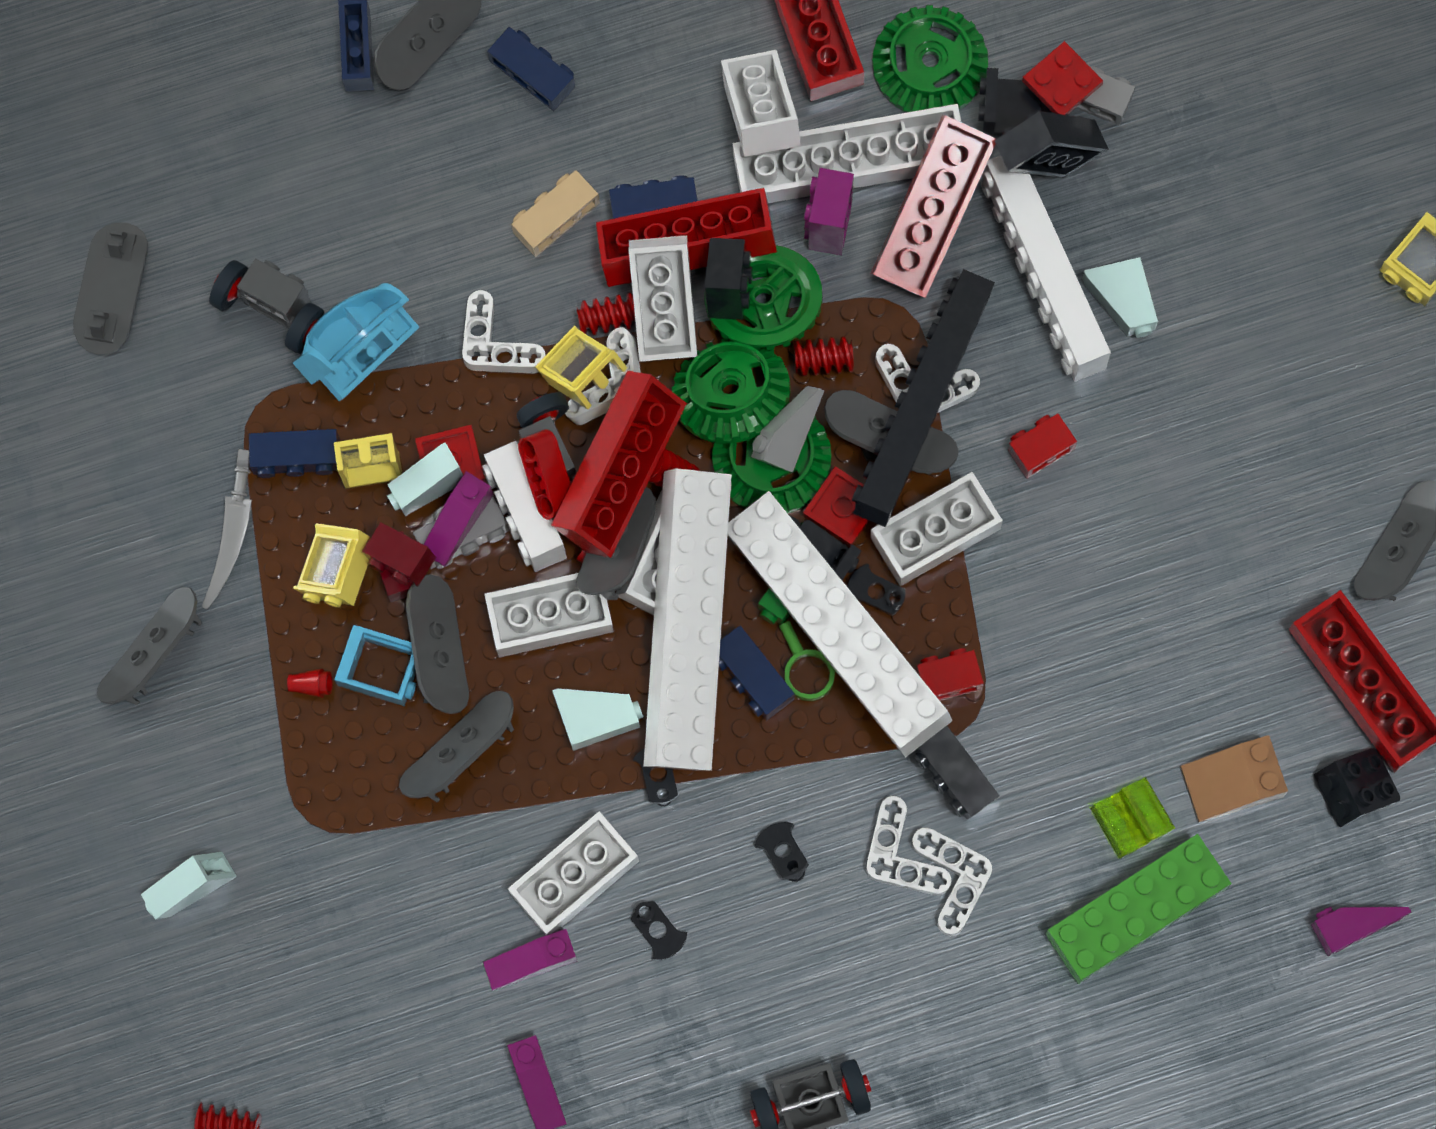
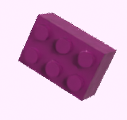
[804,168,854,256]

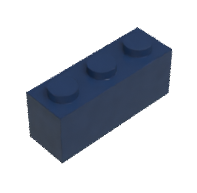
[338,0,374,92]
[487,27,575,112]
[609,175,697,219]
[249,429,340,478]
[719,626,795,721]

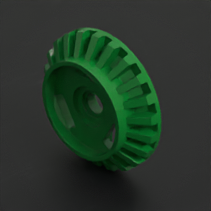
[872,5,988,113]
[704,245,823,351]
[672,339,791,444]
[712,402,831,514]

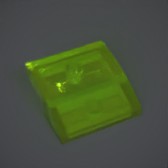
[1090,777,1175,859]

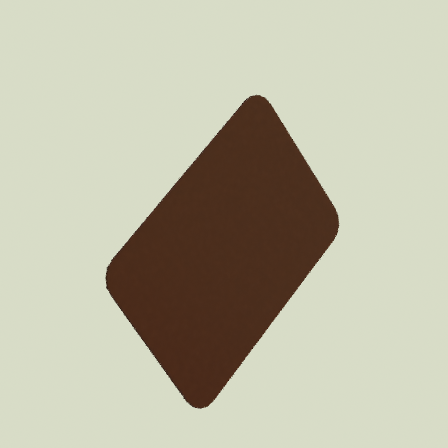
[243,297,986,835]

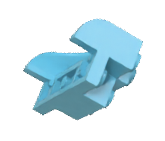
[293,283,419,401]

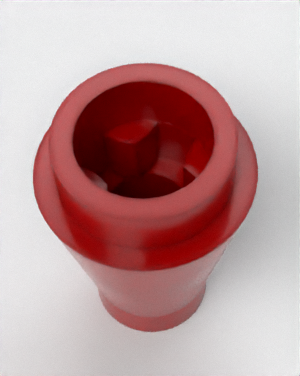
[287,668,333,698]

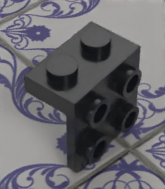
[978,68,1041,135]
[799,520,861,580]
[1314,748,1400,828]

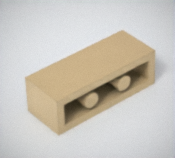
[511,170,600,257]

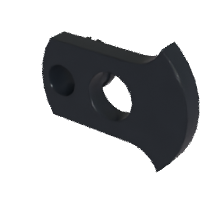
[848,564,905,616]
[633,748,678,807]
[755,822,809,882]
[631,901,688,960]

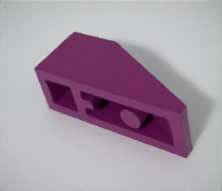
[424,471,494,567]
[1311,907,1411,957]
[483,929,578,991]
[507,1035,567,1129]

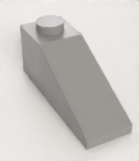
[751,386,824,473]

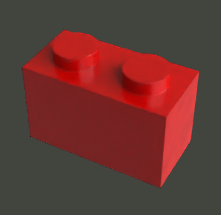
[1008,413,1077,479]
[916,648,984,701]

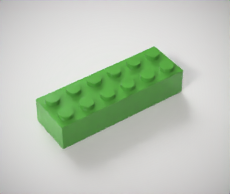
[1045,834,1232,985]

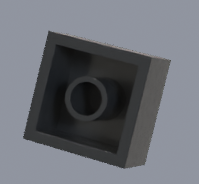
[705,238,753,320]

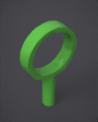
[779,621,835,701]

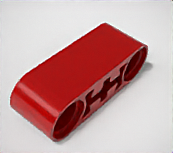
[518,429,571,520]

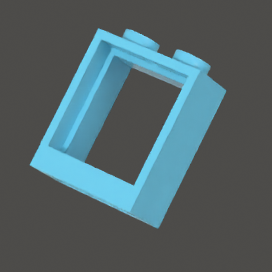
[334,625,416,706]

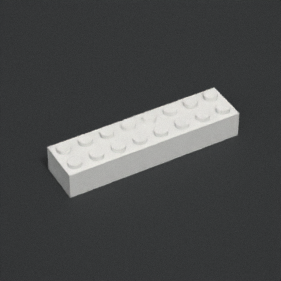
[733,104,962,203]
[981,155,1111,382]

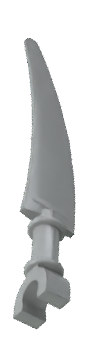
[202,449,252,609]

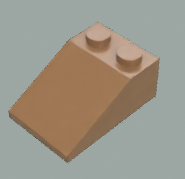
[1180,735,1288,823]

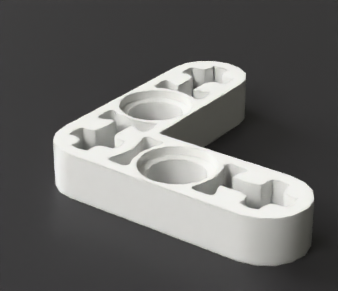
[462,290,546,373]
[565,327,641,425]
[875,344,980,413]
[866,796,951,896]
[912,828,992,936]

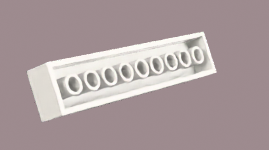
[644,468,732,771]
[728,491,953,758]

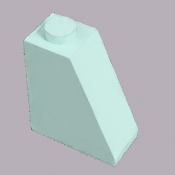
[1082,257,1158,338]
[387,443,463,516]
[552,688,643,751]
[141,852,237,920]

